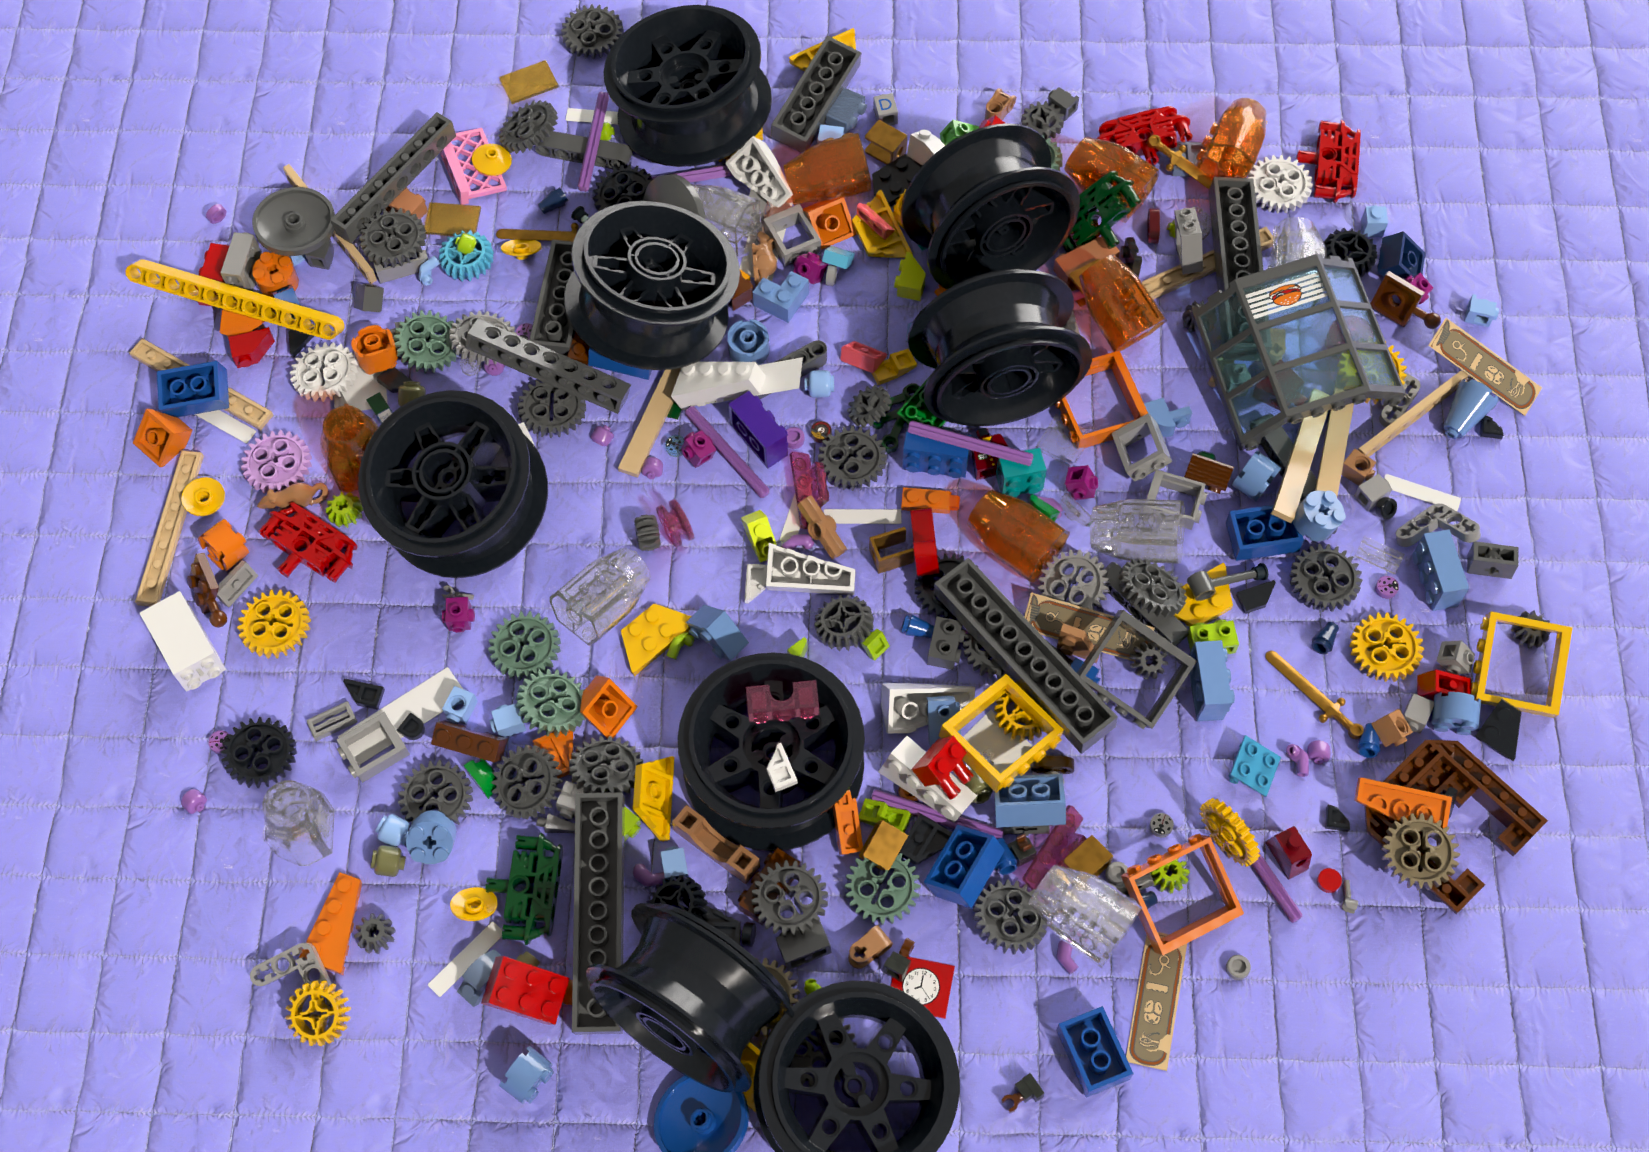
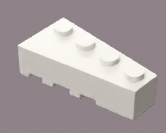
[671,362,766,410]
[766,543,856,595]
[878,736,977,823]

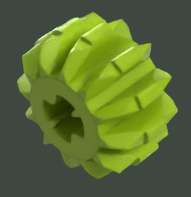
[326,491,363,528]
[1150,858,1190,894]

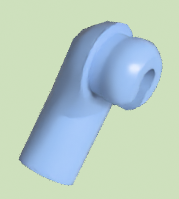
[418,255,440,286]

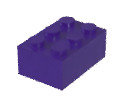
[728,391,789,469]

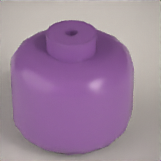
[484,359,505,376]
[591,425,614,446]
[642,457,663,479]
[1307,740,1331,765]
[181,789,207,814]

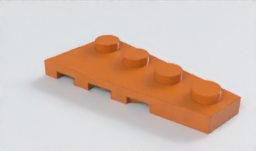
[1354,777,1452,840]
[299,872,362,975]

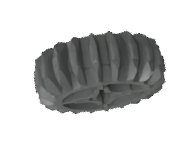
[814,594,874,651]

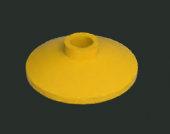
[472,143,512,176]
[501,239,542,260]
[181,477,225,516]
[450,887,498,921]

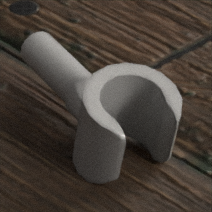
[442,585,474,600]
[1342,880,1358,914]

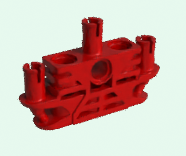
[1094,106,1193,166]
[1296,120,1361,203]
[258,502,358,583]

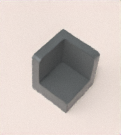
[354,283,384,312]

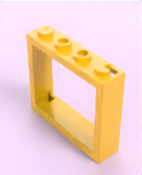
[1471,612,1573,718]
[938,674,1064,793]

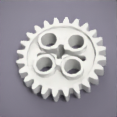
[1248,155,1313,213]
[290,342,359,402]

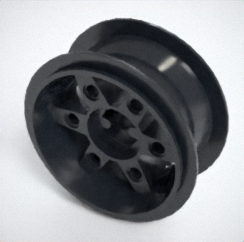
[603,5,772,167]
[901,123,1080,289]
[564,201,740,370]
[907,269,1092,426]
[358,390,548,578]
[678,652,865,851]
[586,903,794,1093]
[753,981,960,1152]

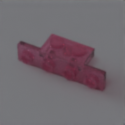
[790,452,829,529]
[1022,805,1087,892]

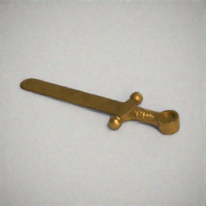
[1147,135,1213,189]
[496,222,579,242]
[1265,651,1364,739]

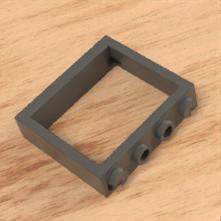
[1077,610,1197,729]

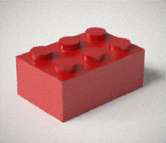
[481,956,570,1025]

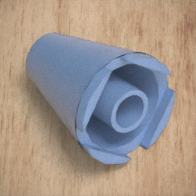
[1443,379,1499,439]

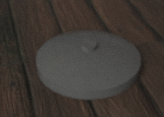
[643,174,705,219]
[252,187,335,256]

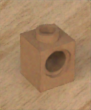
[1341,448,1376,486]
[1371,709,1413,747]

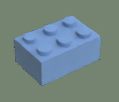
[1412,529,1469,611]
[1189,640,1235,721]
[994,774,1066,828]

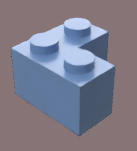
[752,271,809,323]
[686,605,749,661]

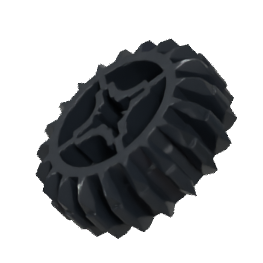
[1321,228,1377,279]
[646,875,708,920]

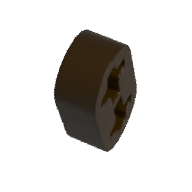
[1031,755,1074,774]

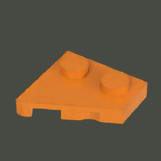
[532,730,573,779]

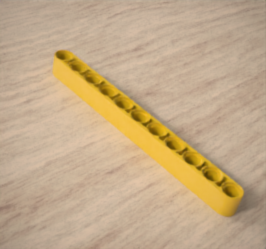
[125,259,345,340]

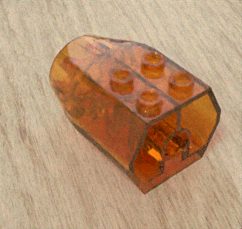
[1196,98,1268,178]
[783,133,871,205]
[1064,137,1159,223]
[1079,254,1167,352]
[320,404,378,492]
[967,490,1070,583]

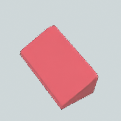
[857,203,895,240]
[841,341,887,373]

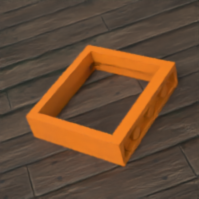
[1054,350,1148,450]
[1121,834,1244,956]

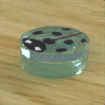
[665,435,684,457]

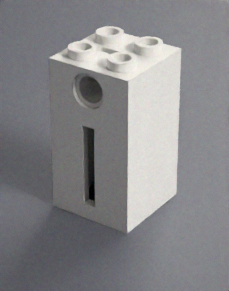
[140,591,226,692]

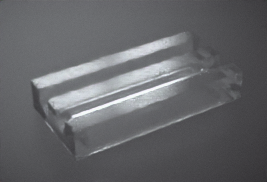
[1355,536,1405,574]

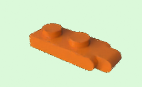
[901,487,960,514]
[832,790,863,855]

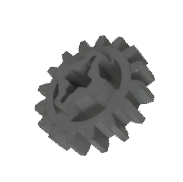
[1021,101,1064,140]
[847,385,892,428]

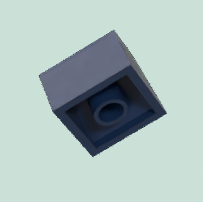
[1377,231,1426,279]

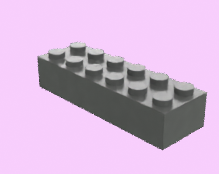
[771,36,862,154]
[529,240,575,356]

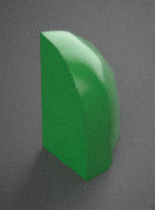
[1028,494,1060,530]
[463,759,497,799]

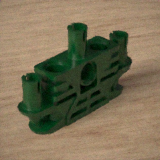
[1062,171,1141,253]
[486,833,563,945]

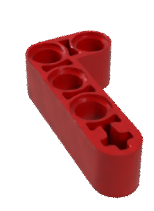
[910,507,939,577]

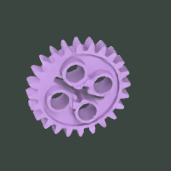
[241,430,312,494]

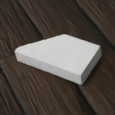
[745,564,767,604]
[766,743,798,792]

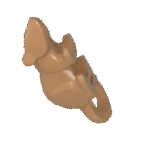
[752,231,777,287]
[257,483,328,510]

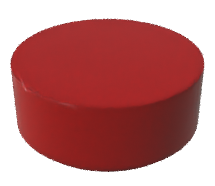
[1317,868,1342,893]

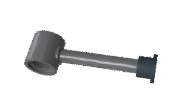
[1187,563,1269,601]

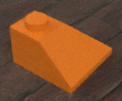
[803,197,857,250]
[220,299,275,337]
[133,408,193,467]
[580,675,638,739]

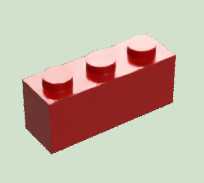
[195,243,230,307]

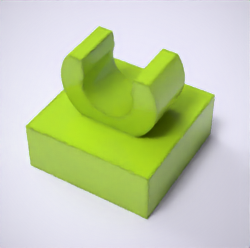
[860,628,890,661]

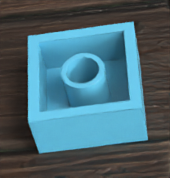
[822,246,855,269]

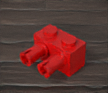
[911,735,974,800]

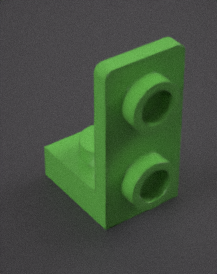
[939,119,979,145]

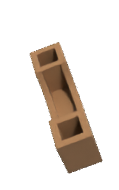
[672,805,760,884]

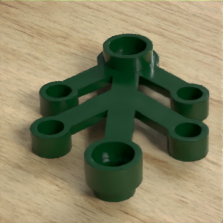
[873,383,920,453]

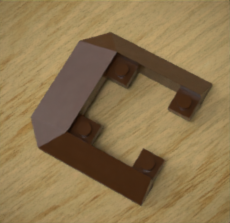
[1364,740,1548,914]

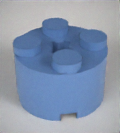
[727,319,770,365]
[1232,451,1281,502]
[1293,491,1346,541]
[1432,692,1481,735]
[406,810,457,864]
[499,1046,554,1104]

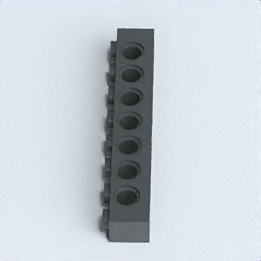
[330,112,456,243]
[465,318,631,414]

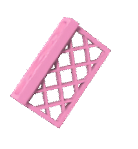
[440,128,507,205]

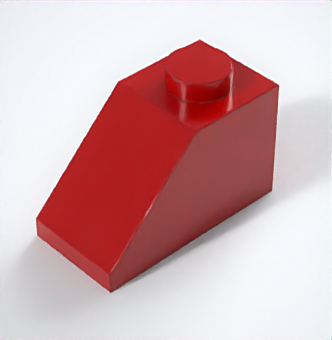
[228,327,275,368]
[1417,669,1471,701]

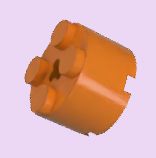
[252,252,299,298]
[351,325,398,375]
[198,519,249,571]

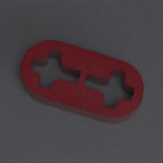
[1147,209,1160,244]

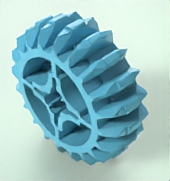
[439,230,494,282]

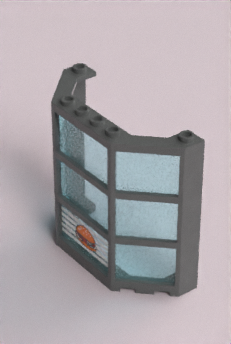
[1190,254,1406,451]

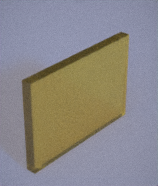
[499,60,559,104]
[425,202,481,236]

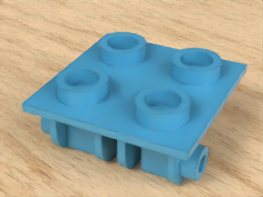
[1228,735,1281,797]

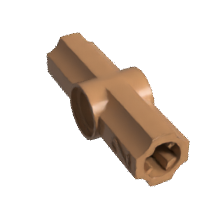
[797,495,848,560]

